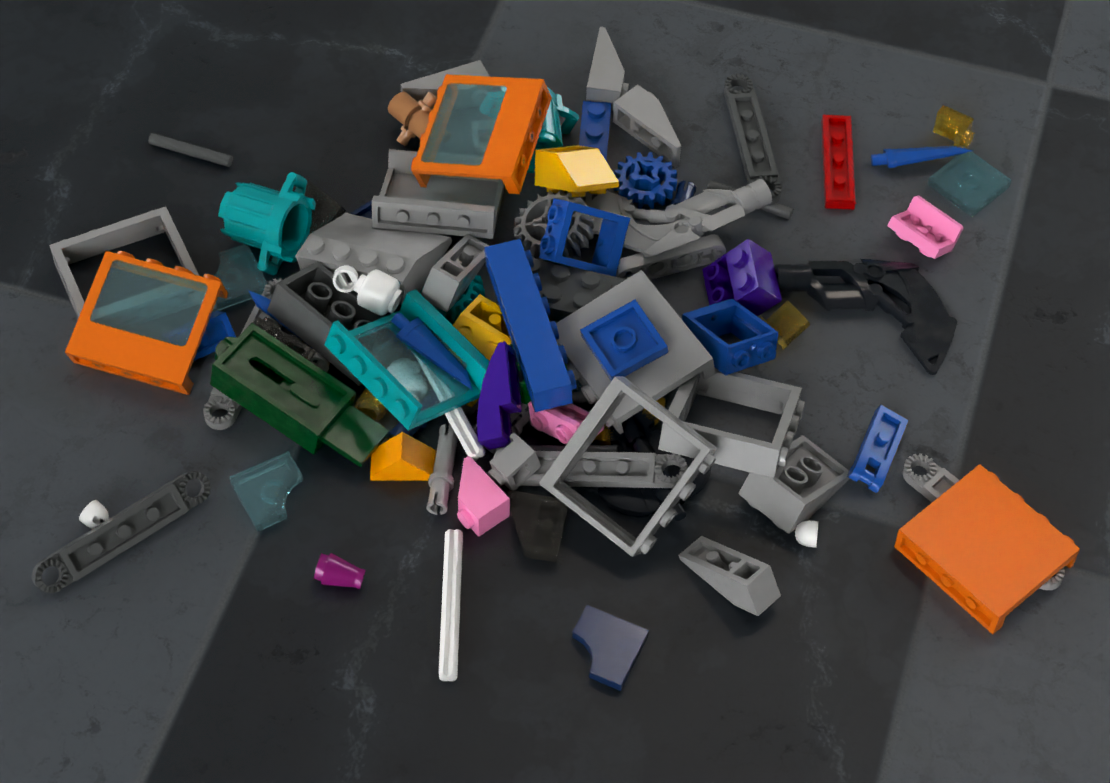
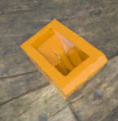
[370,432,436,481]

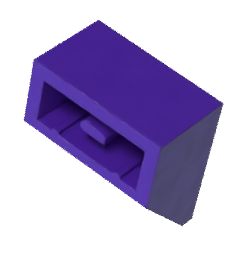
[702,239,782,318]

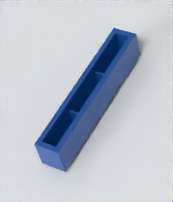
[484,239,577,412]

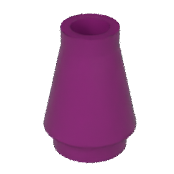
[314,552,366,589]

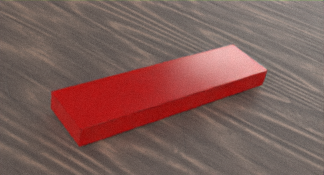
[821,115,856,210]

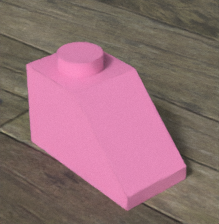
[457,456,510,537]

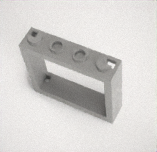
[49,206,205,331]
[658,367,805,478]
[539,376,717,557]

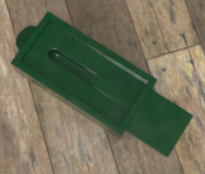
[210,323,389,467]

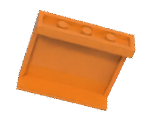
[894,464,1080,634]

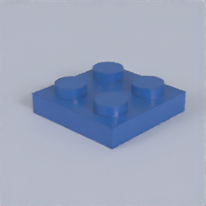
[580,299,669,381]

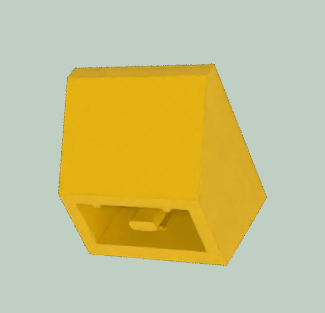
[534,145,619,197]

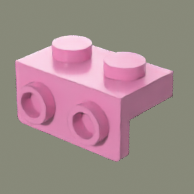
[887,195,963,259]
[528,401,604,444]

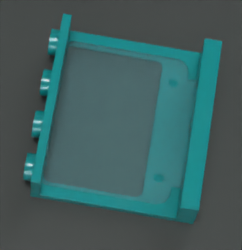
[324,289,490,431]

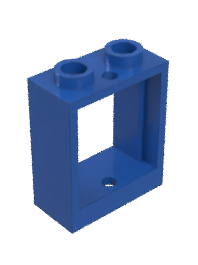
[539,198,630,276]
[682,299,778,375]

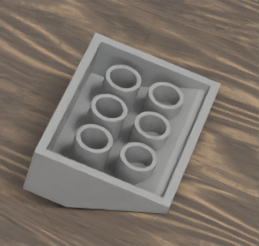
[295,213,452,305]

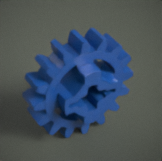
[614,152,677,209]

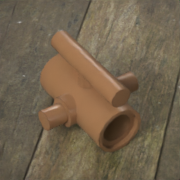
[388,92,452,146]

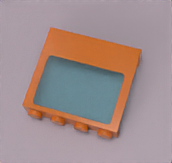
[411,74,552,194]
[65,251,228,395]

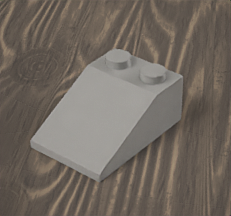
[738,435,850,534]

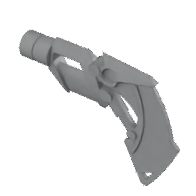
[585,179,772,257]

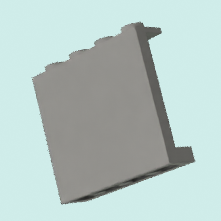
[372,149,505,239]
[556,270,715,434]

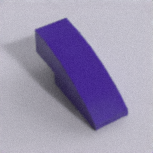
[477,341,522,450]

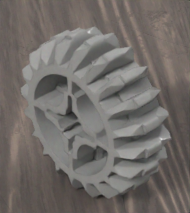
[513,190,595,264]

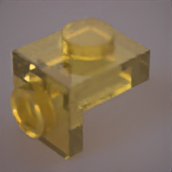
[933,105,975,148]
[759,301,811,350]

